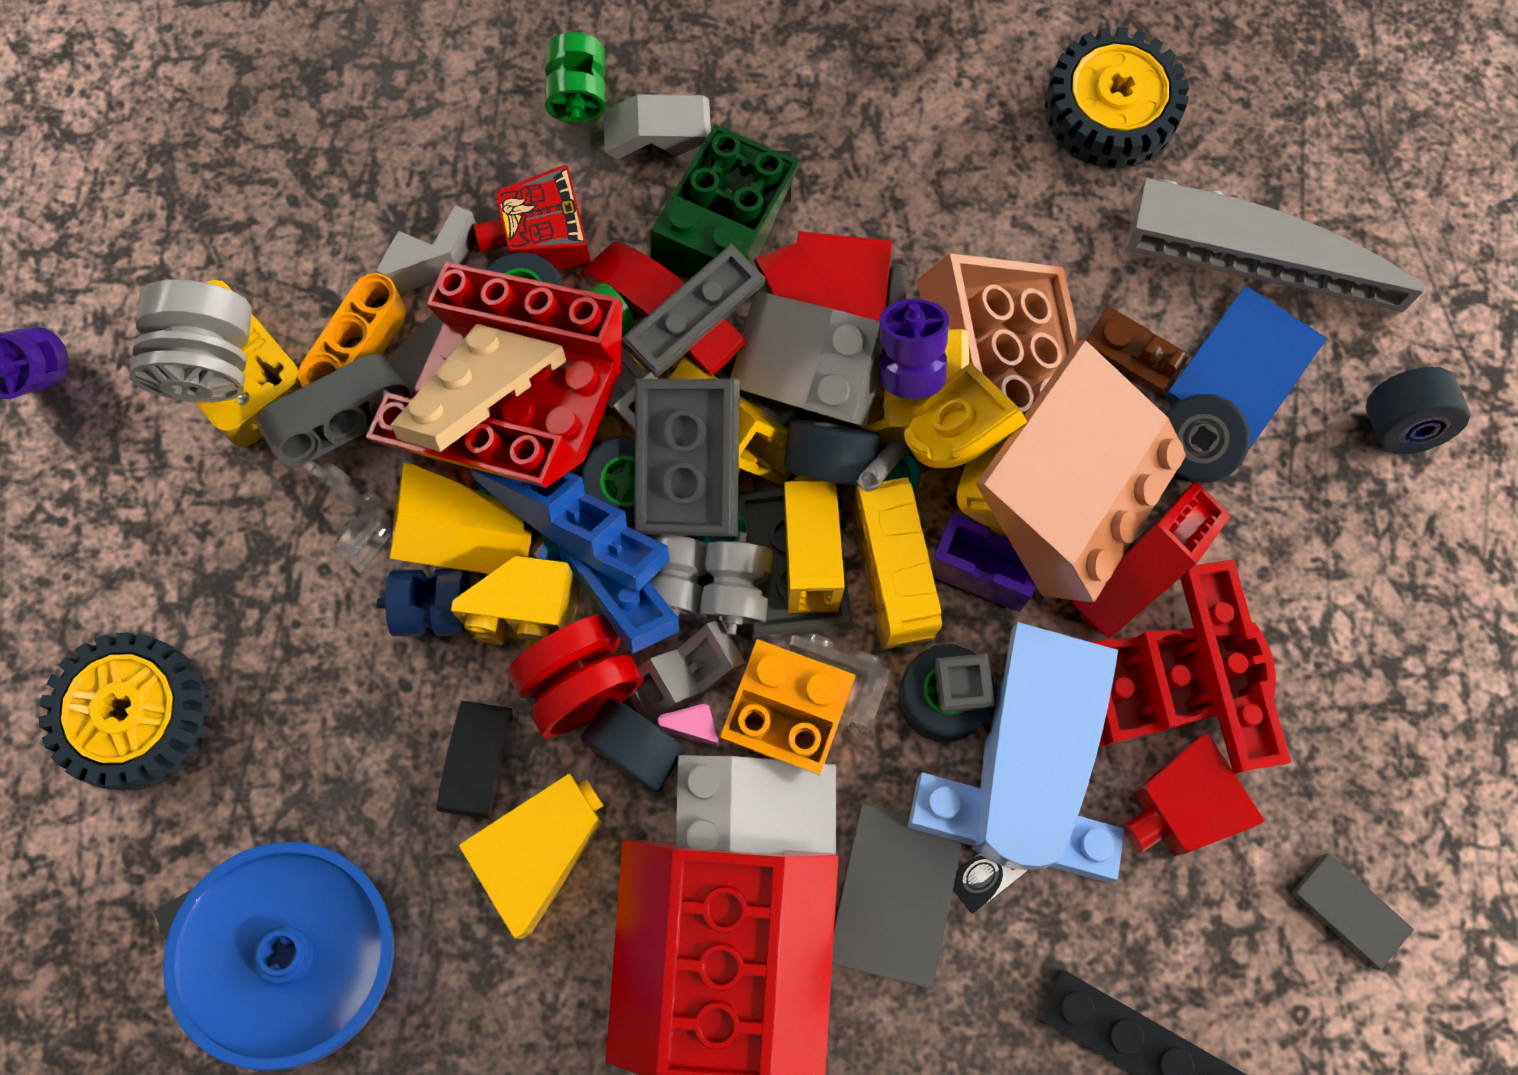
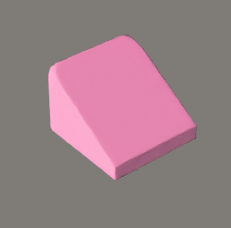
[658,703,719,749]

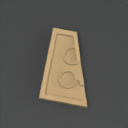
[391,324,566,452]

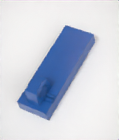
[558,546,679,654]

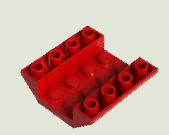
[366,262,622,488]
[605,839,839,1075]

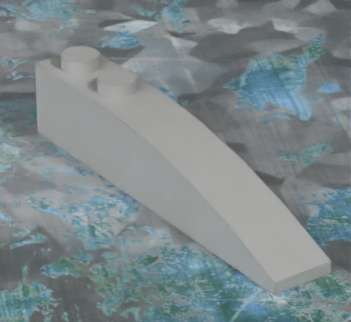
[1125,178,1425,312]

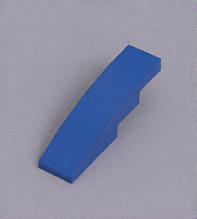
[471,469,670,592]

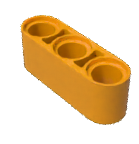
[298,273,406,387]

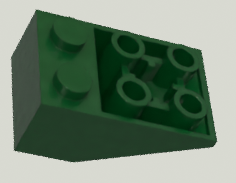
[650,125,800,279]

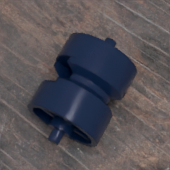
[377,569,470,637]

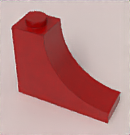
[1072,483,1231,640]

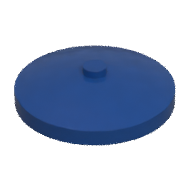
[163,842,394,1071]

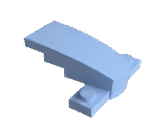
[907,622,1125,884]

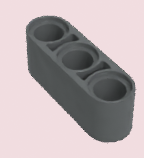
[257,354,411,467]

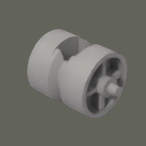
[699,532,773,635]
[649,535,708,622]

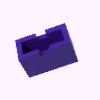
[930,513,1036,612]

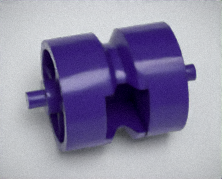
[879,299,949,399]
[0,327,69,399]

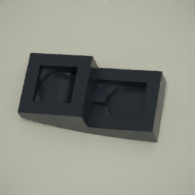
[436,700,513,820]

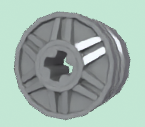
[129,280,252,402]

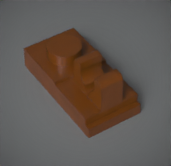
[1086,305,1189,398]

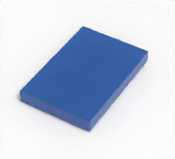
[1164,285,1327,449]

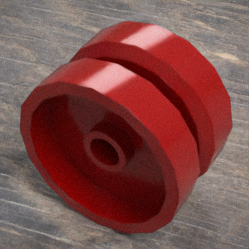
[507,614,644,739]

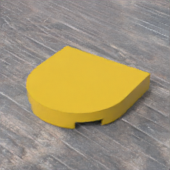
[904,363,1027,468]

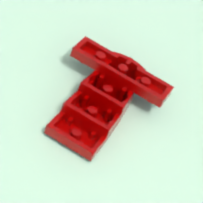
[1091,559,1292,774]

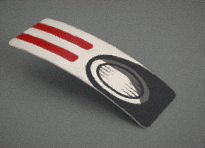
[953,854,1027,913]

